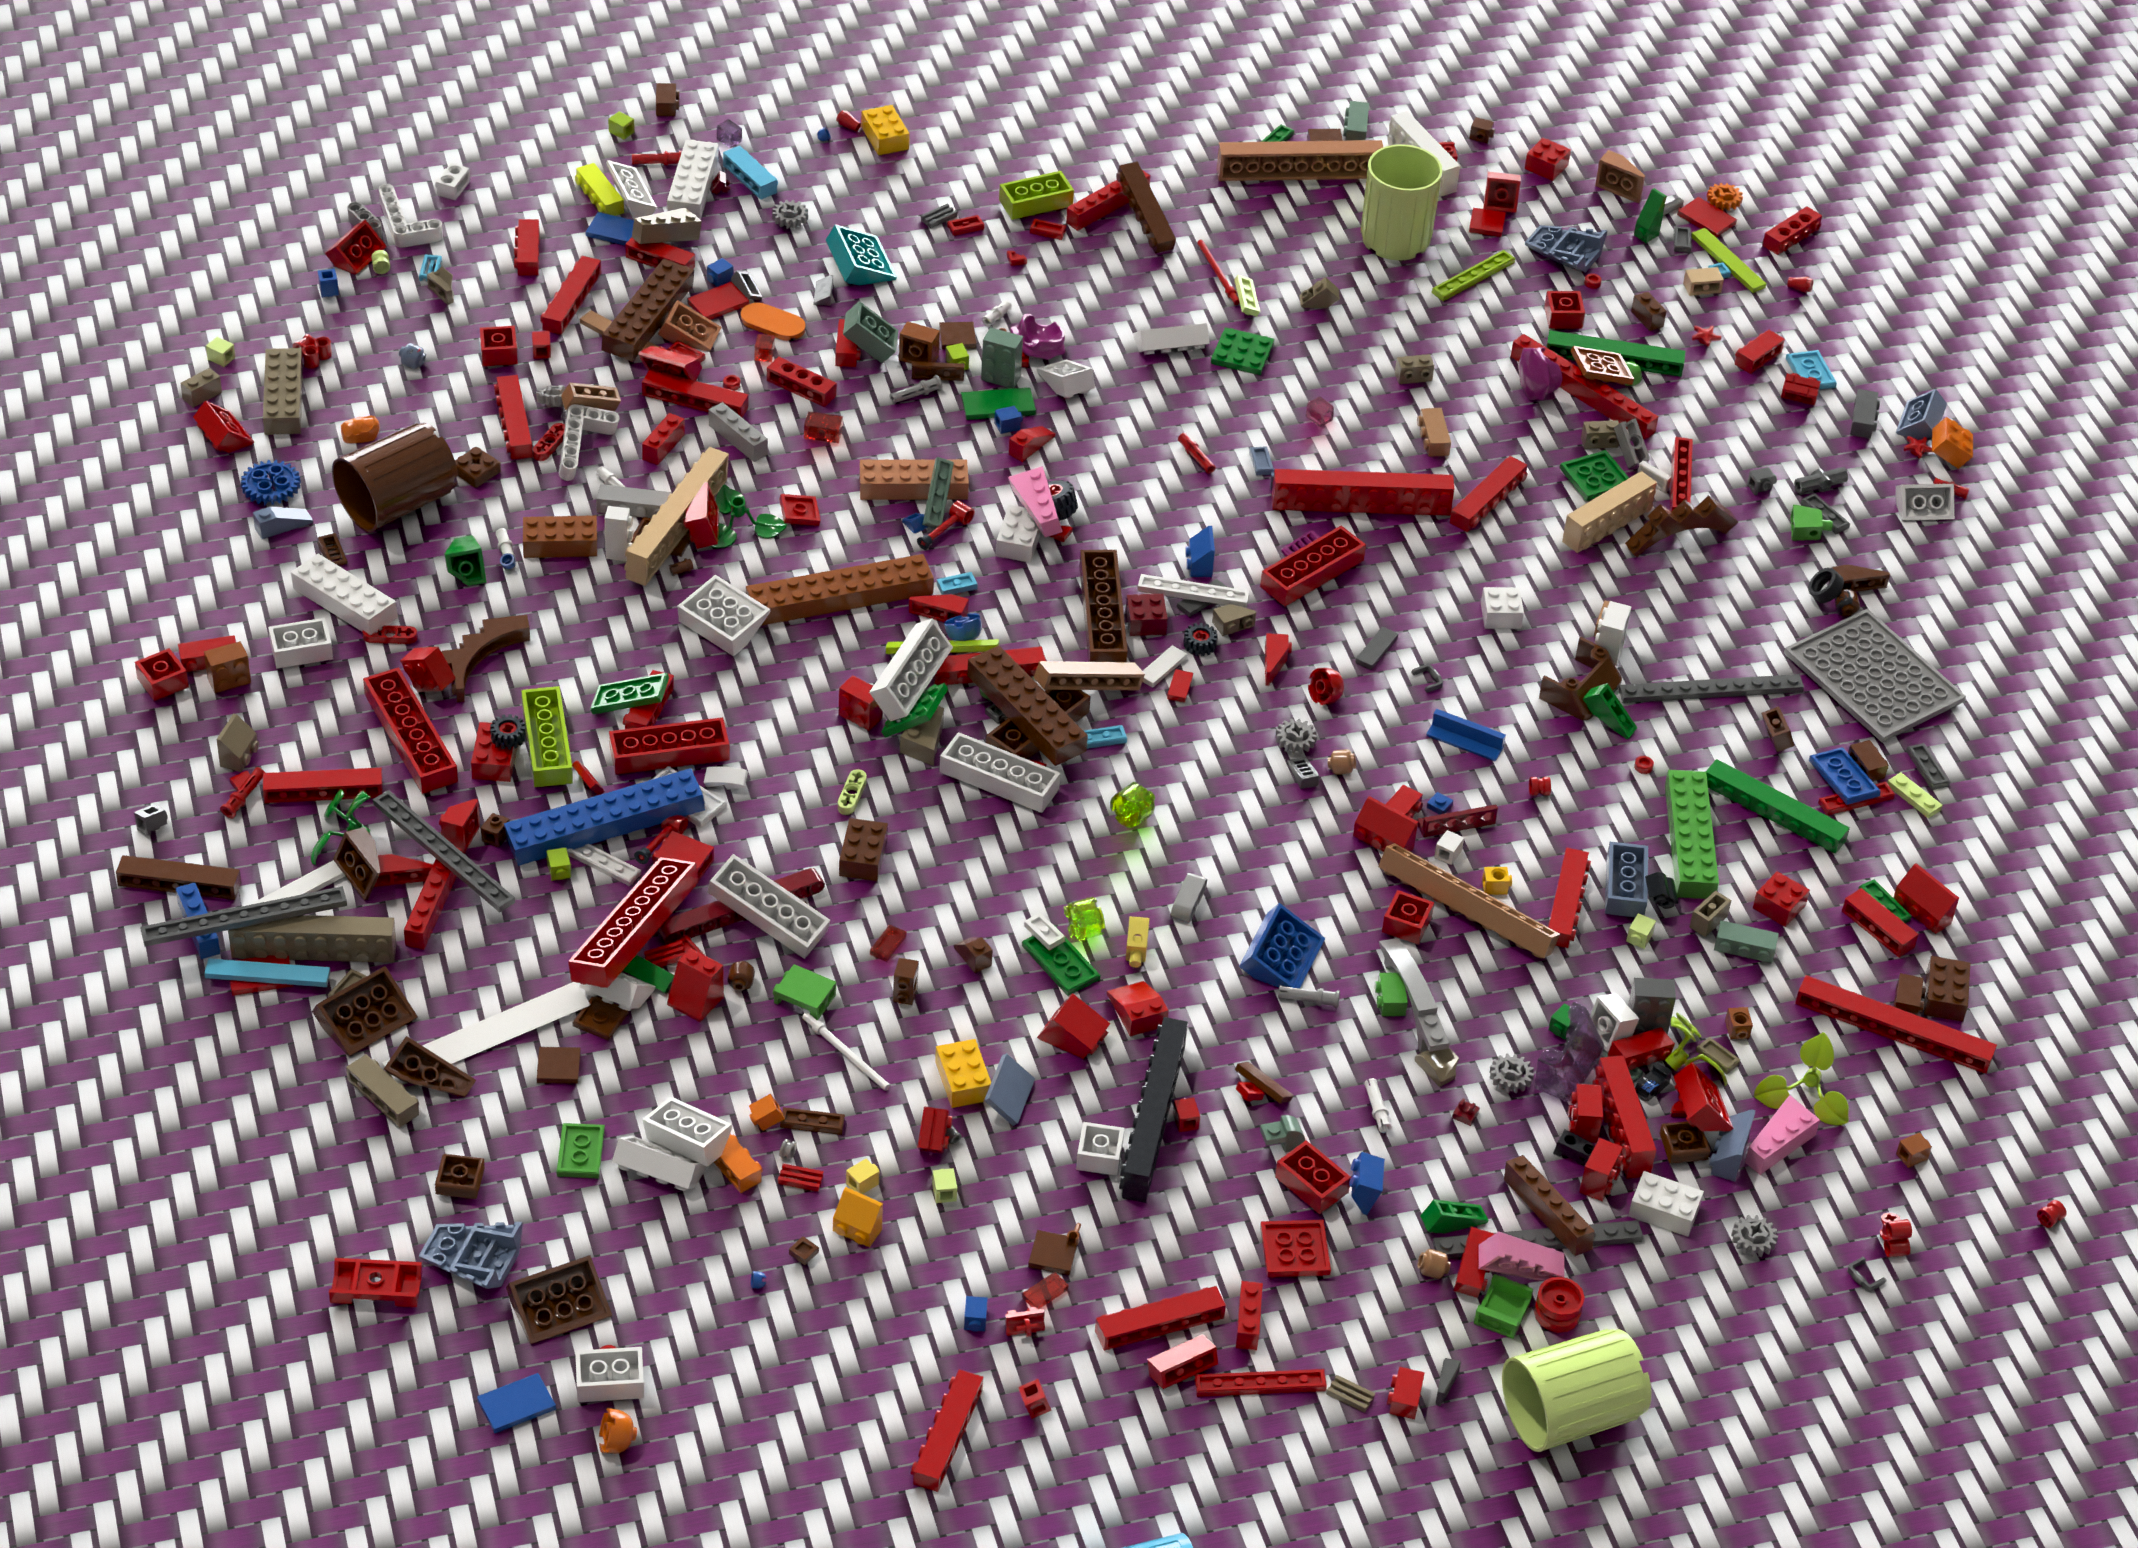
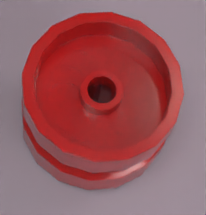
[1534,1277,1585,1333]

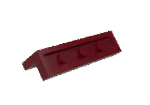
[1417,804,1498,837]

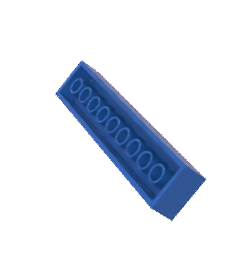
[504,768,705,866]

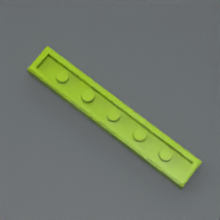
[1691,228,1767,293]
[1431,250,1516,301]
[886,639,999,654]

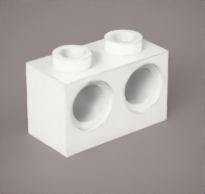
[435,163,470,200]

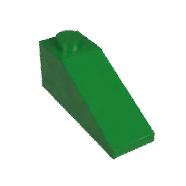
[1634,188,1667,243]
[1583,683,1637,739]
[1420,1199,1489,1234]

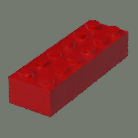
[1260,525,1366,606]
[609,717,730,775]
[1592,1055,1656,1179]

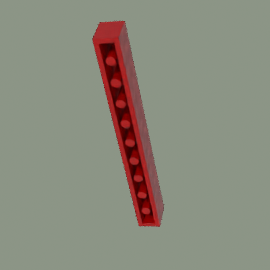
[1510,334,1659,440]
[1795,975,1997,1074]

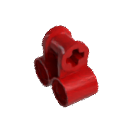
[293,334,332,369]
[1880,1213,1912,1258]

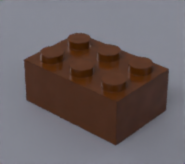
[839,818,888,881]
[1923,956,1971,1022]

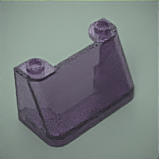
[1535,1002,1604,1101]

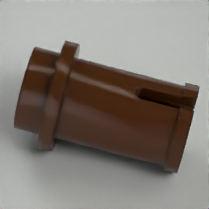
[669,558,694,576]

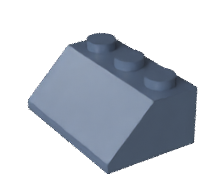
[1896,389,1947,440]
[1709,1110,1755,1182]

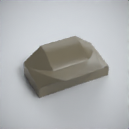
[427,266,454,305]
[1415,1048,1459,1087]

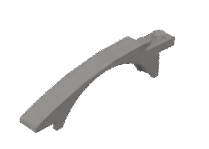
[1379,938,1449,1052]

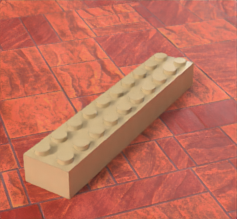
[624,447,729,586]

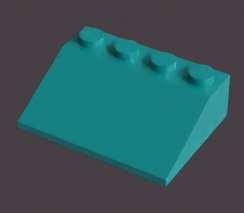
[826,225,897,285]

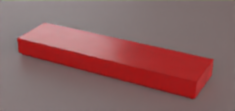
[1818,782,1895,816]

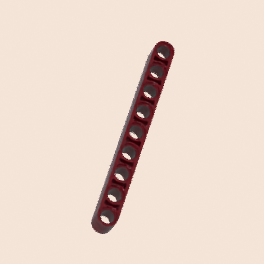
[657,868,825,945]

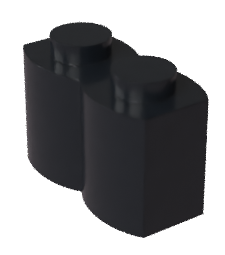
[1645,872,1678,909]

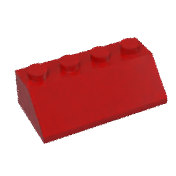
[1673,1062,1734,1131]

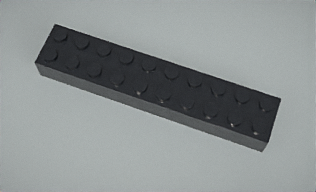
[1119,1017,1188,1203]

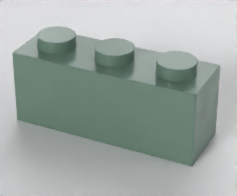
[1343,101,1369,141]
[1714,920,1779,963]

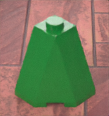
[444,535,487,586]

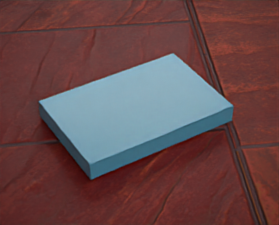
[1786,350,1837,390]

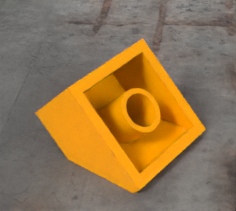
[833,1187,883,1247]

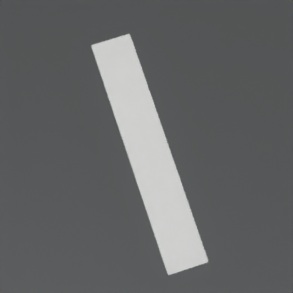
[382,982,590,1085]

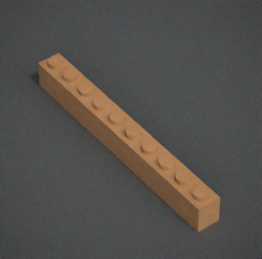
[1378,843,1560,958]

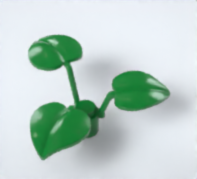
[709,484,787,549]
[311,790,371,866]

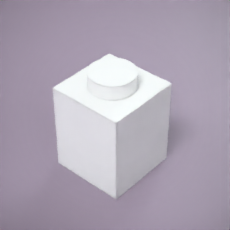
[1434,830,1464,865]

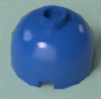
[944,613,982,641]

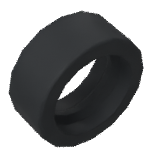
[1808,568,1844,603]

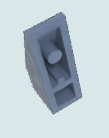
[253,507,313,539]

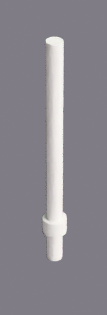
[802,1012,890,1091]

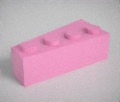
[1008,466,1062,537]
[1745,1095,1820,1175]
[1479,1232,1564,1281]

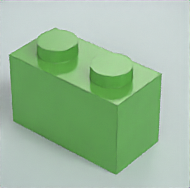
[1375,973,1408,1016]

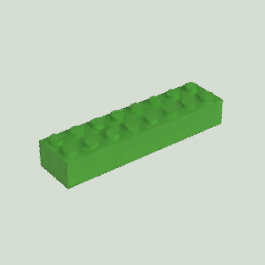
[1665,770,1719,899]

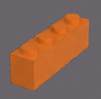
[714,1115,763,1193]

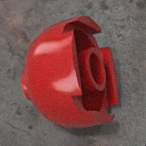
[1308,668,1344,705]

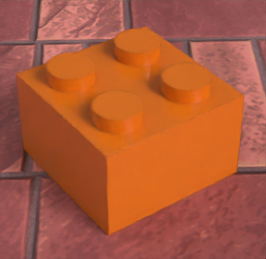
[1932,417,1973,469]

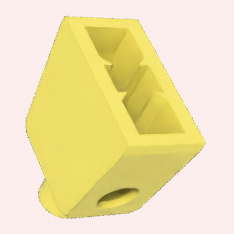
[1126,916,1149,968]

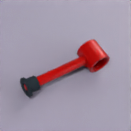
[917,500,975,550]
[634,815,688,864]

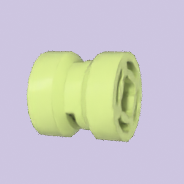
[372,250,390,274]

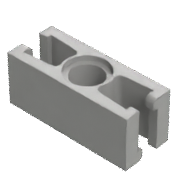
[1614,418,1650,468]

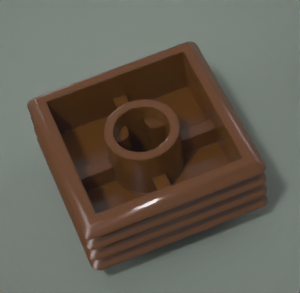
[455,446,501,488]
[1659,1121,1711,1163]
[435,1154,485,1199]

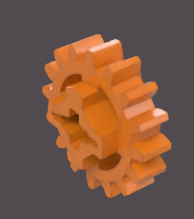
[1707,183,1743,211]

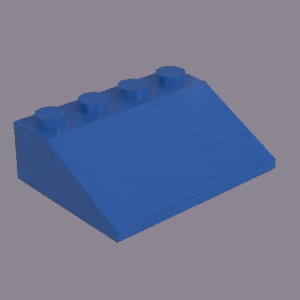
[1239,903,1325,988]

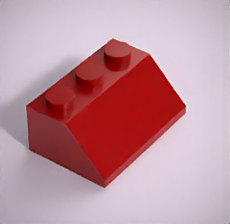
[325,220,387,275]
[638,346,702,381]
[193,401,254,453]
[1353,796,1418,852]
[1893,863,1959,934]

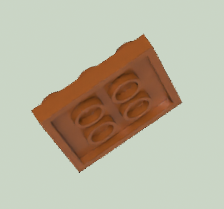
[1571,346,1634,385]

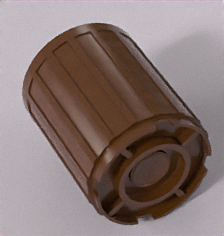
[332,423,458,532]

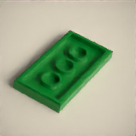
[961,387,1036,420]
[590,673,669,714]
[1022,925,1101,996]

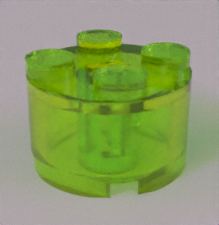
[1110,782,1155,828]
[1064,896,1105,941]

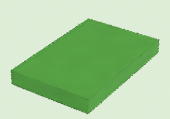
[556,1123,605,1178]

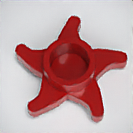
[1692,326,1721,347]
[1904,436,1932,458]

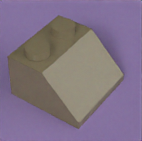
[216,713,259,772]

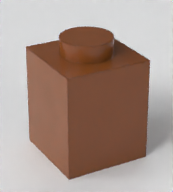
[1896,1132,1932,1168]

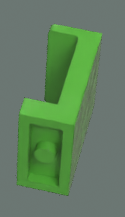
[773,964,836,1020]
[1473,1274,1533,1339]

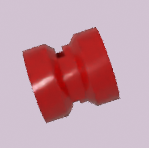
[1529,777,1551,796]
[2037,1200,2067,1228]

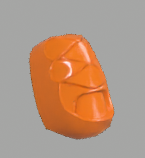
[341,415,380,443]

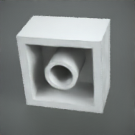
[1481,587,1524,629]
[1585,993,1639,1053]
[1076,1122,1124,1176]

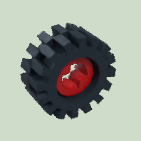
[1184,623,1218,657]
[490,714,526,750]

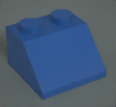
[1185,526,1215,577]
[1349,1152,1385,1215]

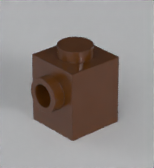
[1469,117,1496,144]
[480,813,510,847]

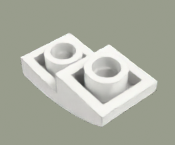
[704,767,748,790]

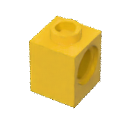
[1482,867,1512,895]

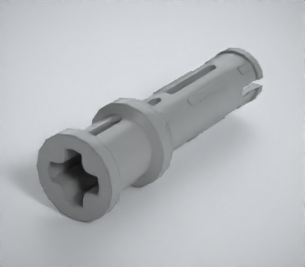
[890,375,943,404]
[1278,985,1340,1008]

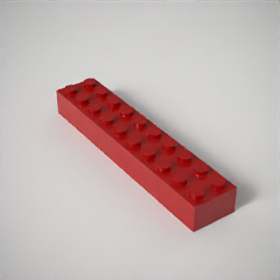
[1272,469,1455,516]
[568,857,698,988]

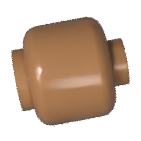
[1328,749,1356,775]
[1417,1249,1451,1279]

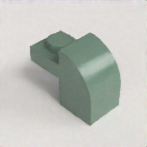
[1260,1115,1305,1152]

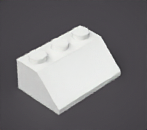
[1896,484,1955,520]
[579,973,656,1011]

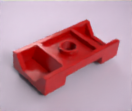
[329,1258,423,1307]

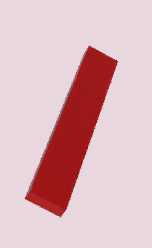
[1194,1369,1327,1397]

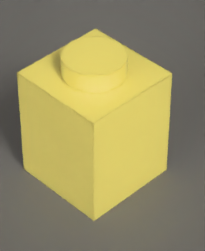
[846,1158,880,1194]

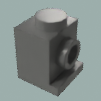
[1747,467,1777,495]
[134,804,168,835]

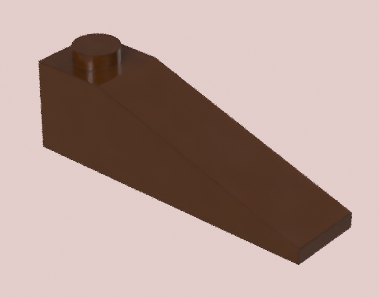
[383,1036,476,1098]

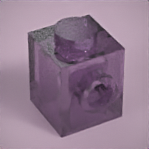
[717,119,742,148]

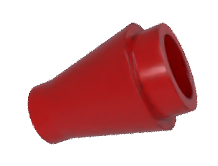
[836,110,861,132]
[1787,277,1814,293]

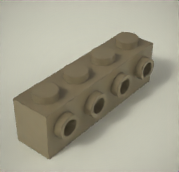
[346,1054,419,1128]

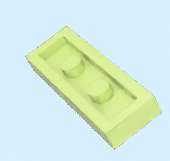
[1235,275,1260,317]
[1887,772,1943,819]

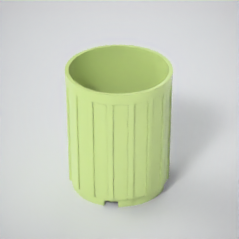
[1361,144,1442,260]
[1502,1329,1651,1452]

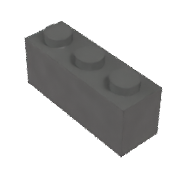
[1850,389,1881,438]

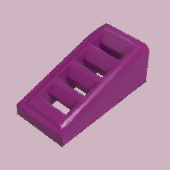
[1281,530,1320,557]

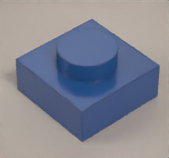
[1426,792,1453,815]

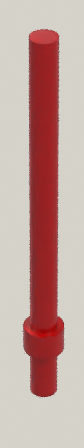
[1197,239,1240,305]

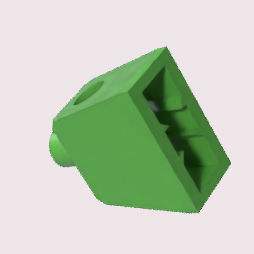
[1790,504,1833,541]

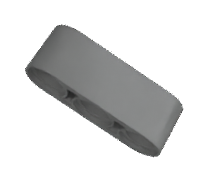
[347,202,382,239]
[1171,873,1207,922]

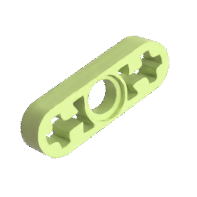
[838,769,867,815]

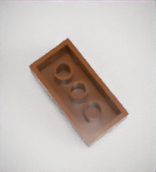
[523,515,597,558]

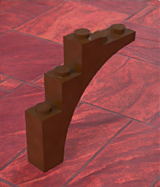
[1625,495,1738,557]
[442,614,530,703]

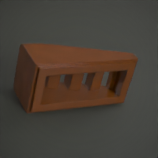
[317,533,348,566]

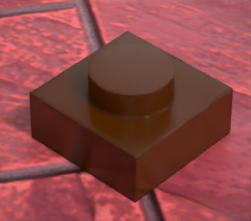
[789,1236,819,1265]

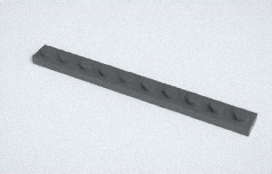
[1619,674,1804,703]
[373,790,515,913]
[140,886,347,947]
[1433,1220,1643,1259]

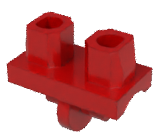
[1005,1307,1045,1337]

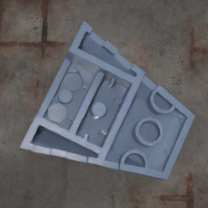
[1525,225,1607,273]
[419,1222,523,1289]

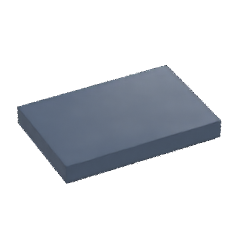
[984,1053,1035,1126]

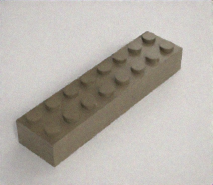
[228,915,397,963]

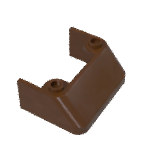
[1539,637,1622,720]

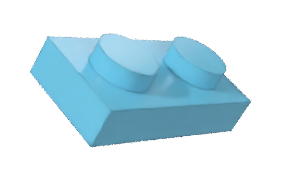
[937,572,978,595]

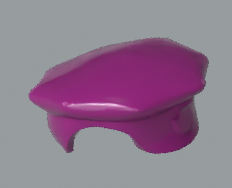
[1010,314,1065,360]
[1518,347,1562,401]

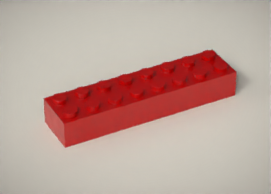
[363,667,458,794]

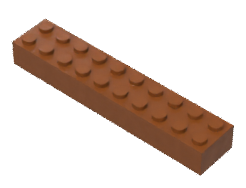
[746,554,934,626]

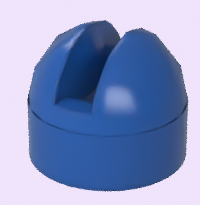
[817,127,831,141]
[500,553,516,570]
[751,1271,767,1289]

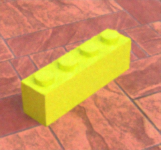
[575,163,624,216]

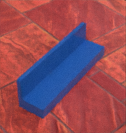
[1426,709,1506,761]

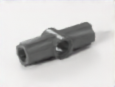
[1794,467,1848,494]

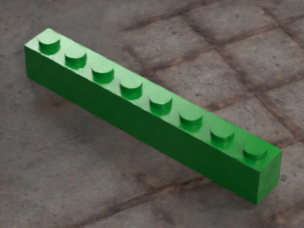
[1546,330,1686,377]
[1705,759,1850,854]

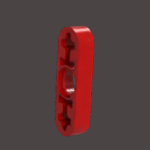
[533,423,565,461]
[362,625,418,644]

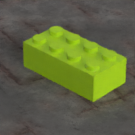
[999,171,1074,220]

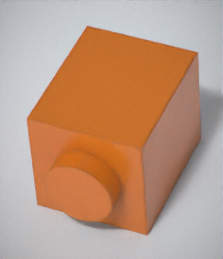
[749,1094,785,1131]

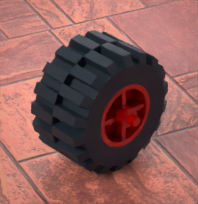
[1048,480,1078,521]

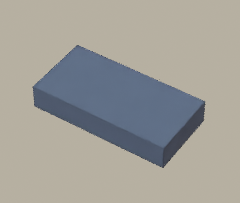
[1249,446,1274,476]

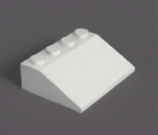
[677,575,771,656]

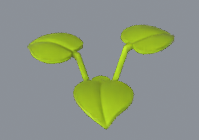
[1665,1012,1727,1086]
[1754,1032,1849,1125]

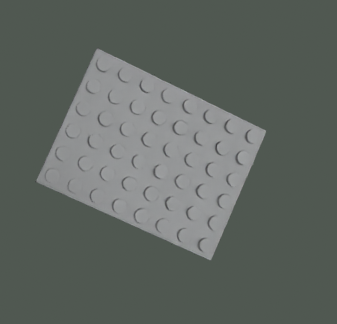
[1784,609,1966,742]

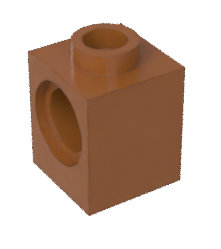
[1725,1007,1753,1039]

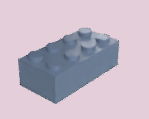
[1605,842,1648,917]

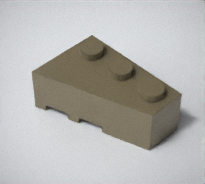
[900,706,944,766]

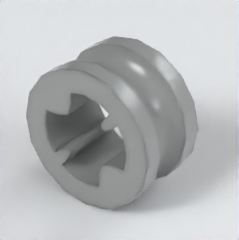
[779,1139,797,1160]

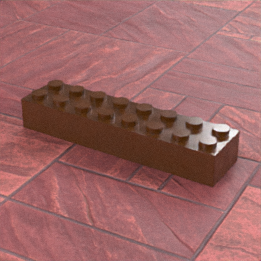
[601,259,694,362]
[1079,550,1128,662]
[967,646,1088,766]

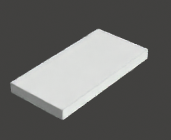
[653,766,727,828]

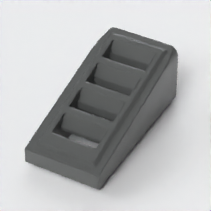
[731,271,763,300]
[1287,757,1319,789]
[1435,1358,1461,1406]

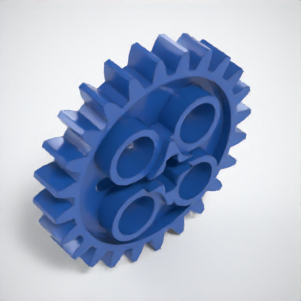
[241,460,301,505]

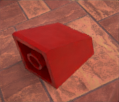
[667,948,724,1022]
[1037,993,1111,1059]

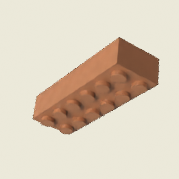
[859,459,969,500]

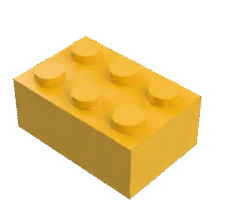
[861,105,910,156]
[935,1039,991,1108]

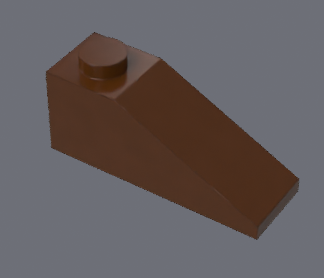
[1830,564,1890,592]

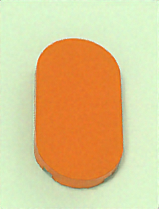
[741,303,805,341]

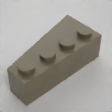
[632,208,702,244]

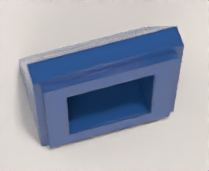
[902,513,928,533]

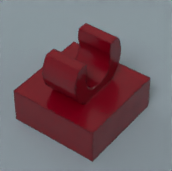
[711,171,730,195]
[1452,1098,1480,1126]

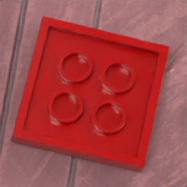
[1260,1220,1331,1277]

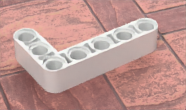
[379,184,443,248]
[559,404,619,481]

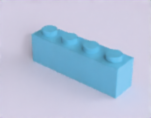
[723,145,778,200]

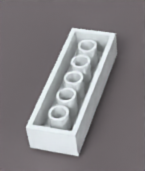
[1387,111,1460,197]
[667,140,719,220]
[291,554,398,635]
[869,618,953,721]
[940,732,1060,813]
[708,854,830,959]

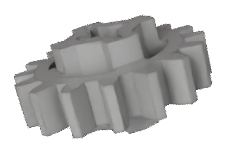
[772,200,808,229]
[536,385,565,407]
[1276,719,1317,754]
[1489,1053,1534,1093]
[1731,1215,1778,1257]

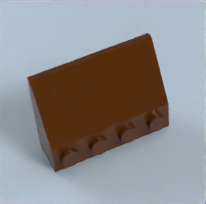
[312,966,418,1057]
[506,1255,612,1345]

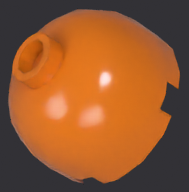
[599,1408,637,1454]

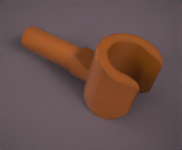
[1066,1223,1081,1245]

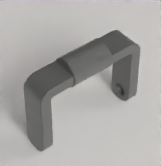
[1411,664,1443,693]
[1847,1257,1887,1292]

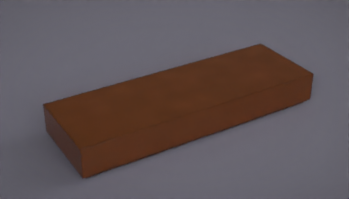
[912,361,965,381]
[1235,1062,1294,1103]
[780,1107,845,1135]

